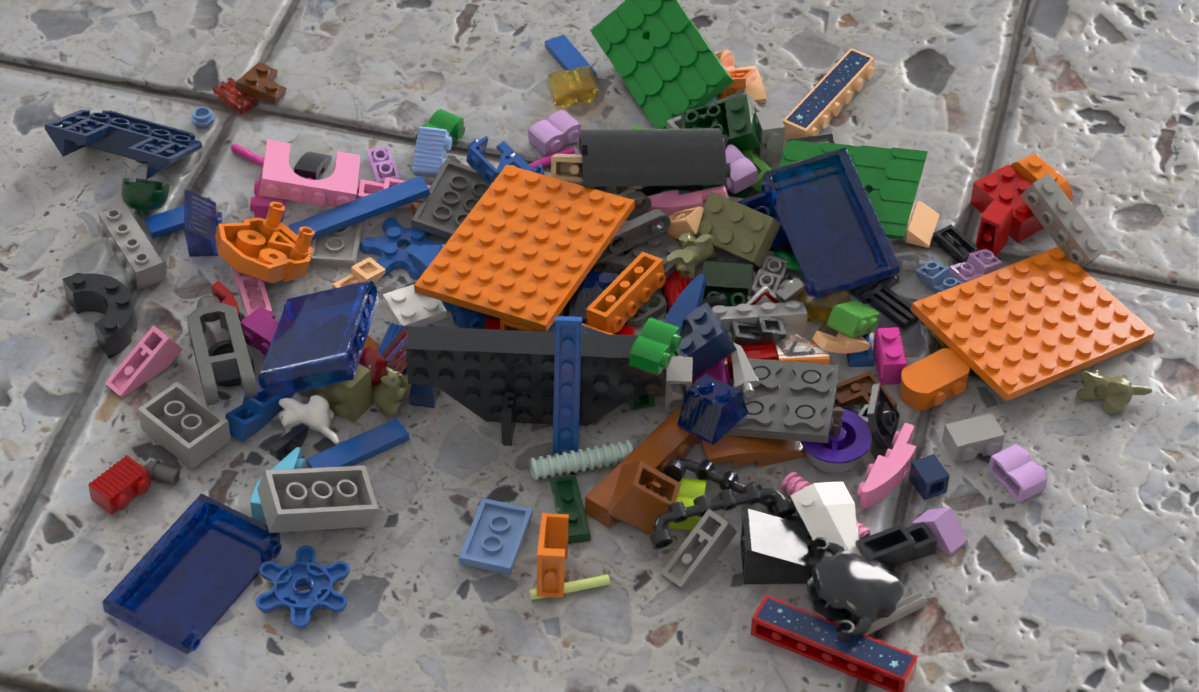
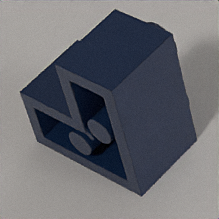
[676,302,737,377]

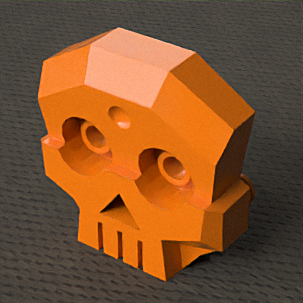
[215,202,315,284]

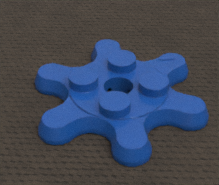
[360,217,444,280]
[256,545,350,629]

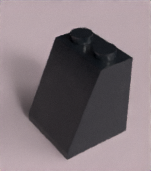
[740,509,814,585]

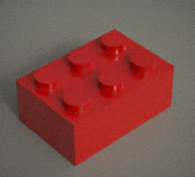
[970,164,1044,243]

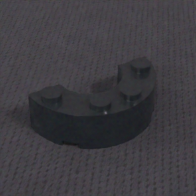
[62,273,137,359]

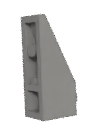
[661,509,737,589]

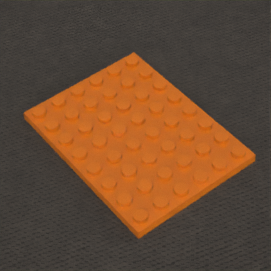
[414,165,635,332]
[911,247,1155,402]

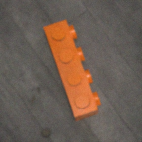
[586,252,666,334]

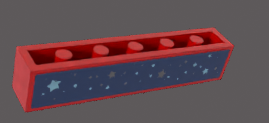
[751,595,918,692]

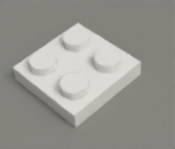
[383,284,447,327]

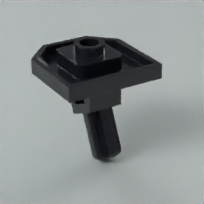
[843,383,900,448]

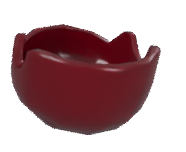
[352,347,388,387]

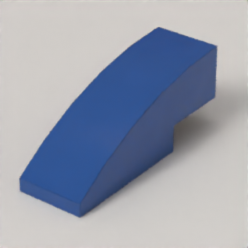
[664,274,707,337]
[225,378,296,442]

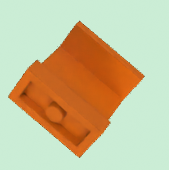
[537,513,569,598]

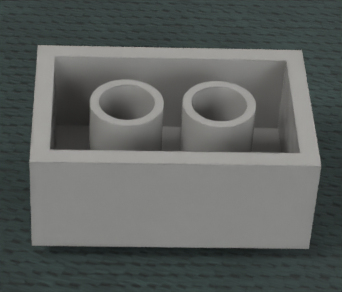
[138,382,231,469]

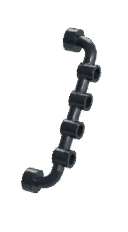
[663,459,805,525]
[649,483,797,549]

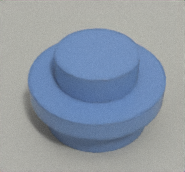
[191,106,214,127]

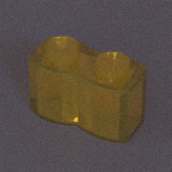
[547,66,599,107]
[795,285,851,325]

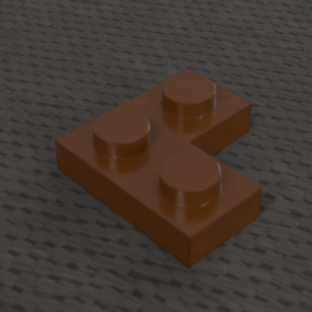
[235,63,286,105]
[835,370,897,409]

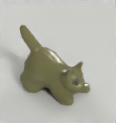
[666,232,718,279]
[372,367,410,417]
[1077,369,1152,415]

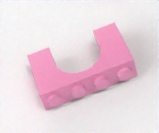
[259,140,360,208]

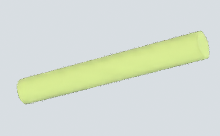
[529,574,610,601]

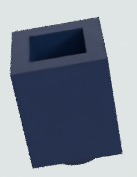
[909,454,950,500]

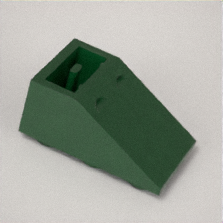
[680,94,760,152]

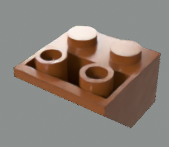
[607,461,681,535]

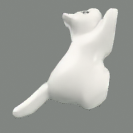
[279,395,339,444]

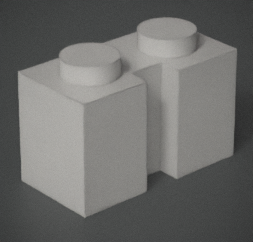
[754,109,785,164]
[665,356,693,412]
[942,413,1005,463]

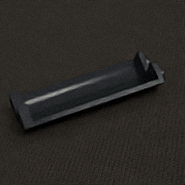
[579,128,731,187]

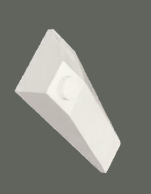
[790,482,862,557]

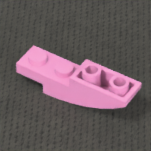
[635,185,729,224]
[857,423,916,509]

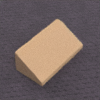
[906,201,940,248]
[666,206,704,239]

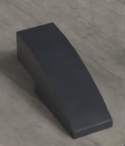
[855,521,937,564]

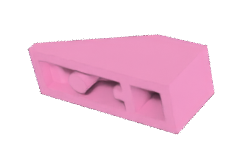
[105,325,183,398]

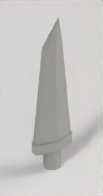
[731,342,760,398]

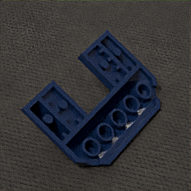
[45,110,202,180]

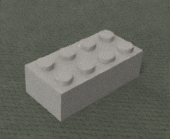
[257,465,378,533]

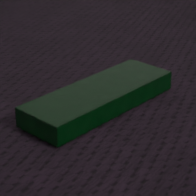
[550,475,591,544]

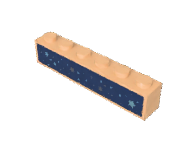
[783,48,875,141]

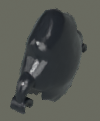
[806,537,904,642]

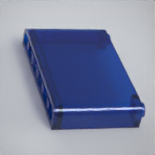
[761,147,900,300]
[258,280,380,398]
[102,493,282,654]

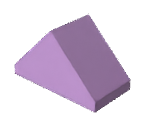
[911,507,968,557]

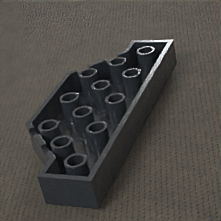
[406,326,667,426]

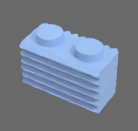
[412,126,452,179]

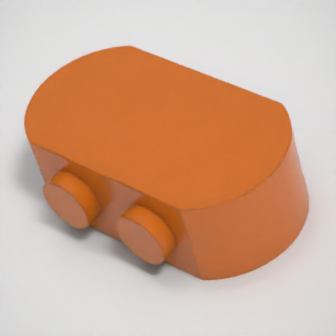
[1010,154,1073,203]
[899,348,970,410]

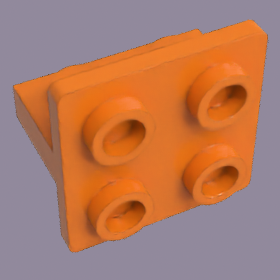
[718,53,757,100]

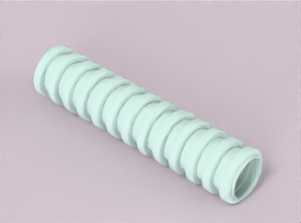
[529,440,633,481]

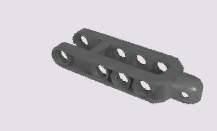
[594,191,671,265]
[187,295,258,406]

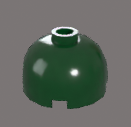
[122,178,170,216]

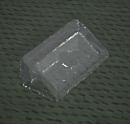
[775,324,816,357]

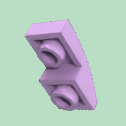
[367,146,400,183]
[949,249,1002,283]

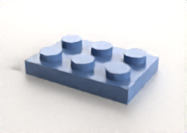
[459,498,533,575]

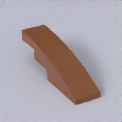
[701,435,806,468]

